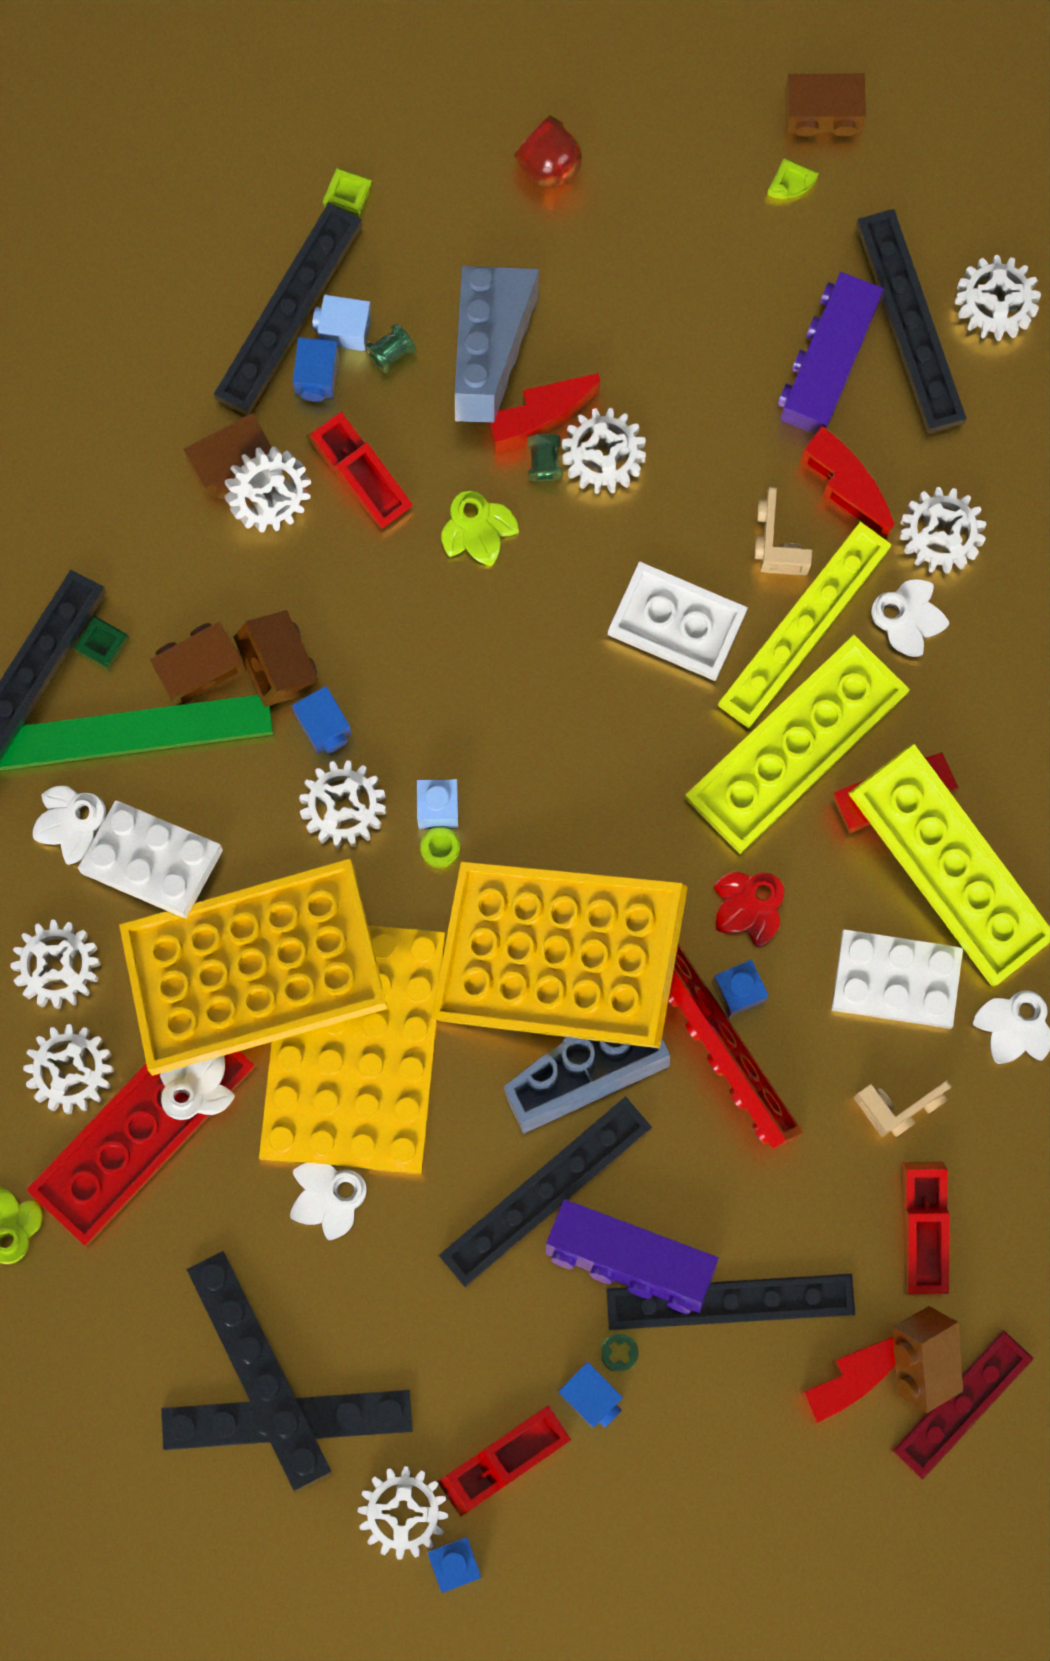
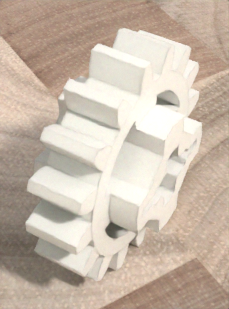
[955,255,1041,341]
[562,408,646,494]
[225,446,311,532]
[899,487,986,574]
[299,760,386,848]
[11,920,101,1009]
[23,1024,114,1114]
[357,1466,449,1560]

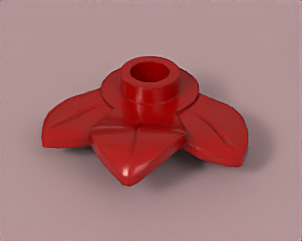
[714,871,785,947]

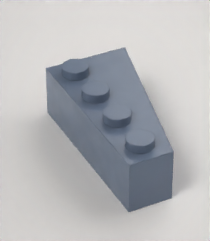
[455,266,539,423]
[504,1037,670,1134]

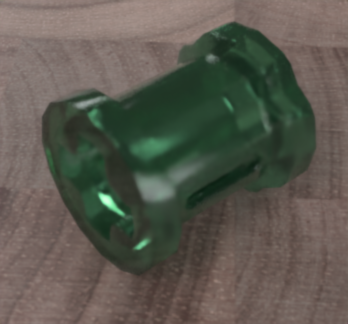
[365,323,416,374]
[527,434,563,482]
[601,1333,639,1372]

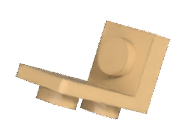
[754,487,812,576]
[854,1080,952,1137]

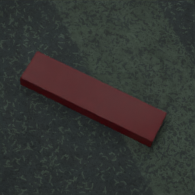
[891,1330,1034,1480]

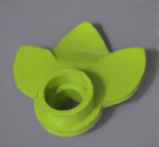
[441,491,519,566]
[0,1187,43,1264]

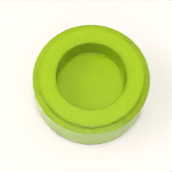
[420,827,460,868]

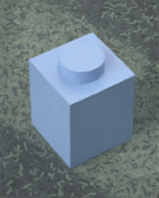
[312,295,372,352]
[417,779,458,829]

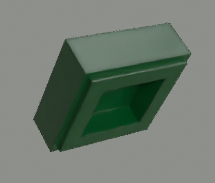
[74,615,129,671]

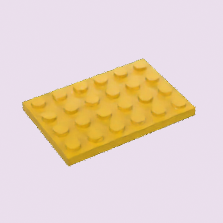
[119,859,388,1076]
[432,862,688,1048]
[259,925,445,1175]

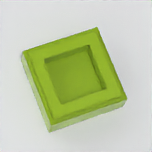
[323,168,373,218]

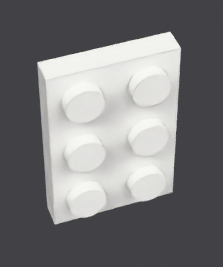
[607,561,748,681]
[78,800,223,919]
[831,929,963,1029]

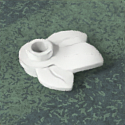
[871,579,949,657]
[33,786,106,865]
[973,990,1050,1064]
[160,1056,235,1120]
[290,1163,367,1240]

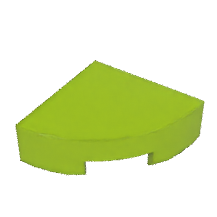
[767,158,819,199]

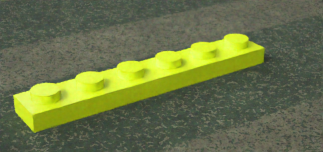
[718,522,892,729]

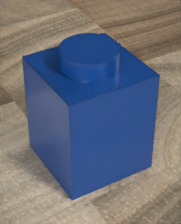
[293,337,339,402]
[292,686,352,754]
[712,959,769,1019]
[558,1362,623,1428]
[427,1536,482,1593]

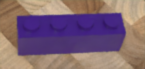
[778,271,884,434]
[546,1199,719,1314]

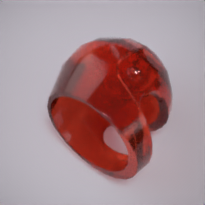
[514,115,582,188]

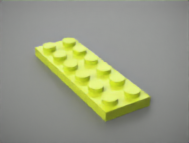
[684,635,910,854]
[848,744,1050,986]

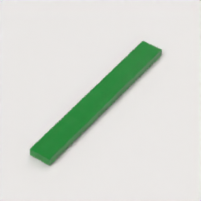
[0,695,274,771]

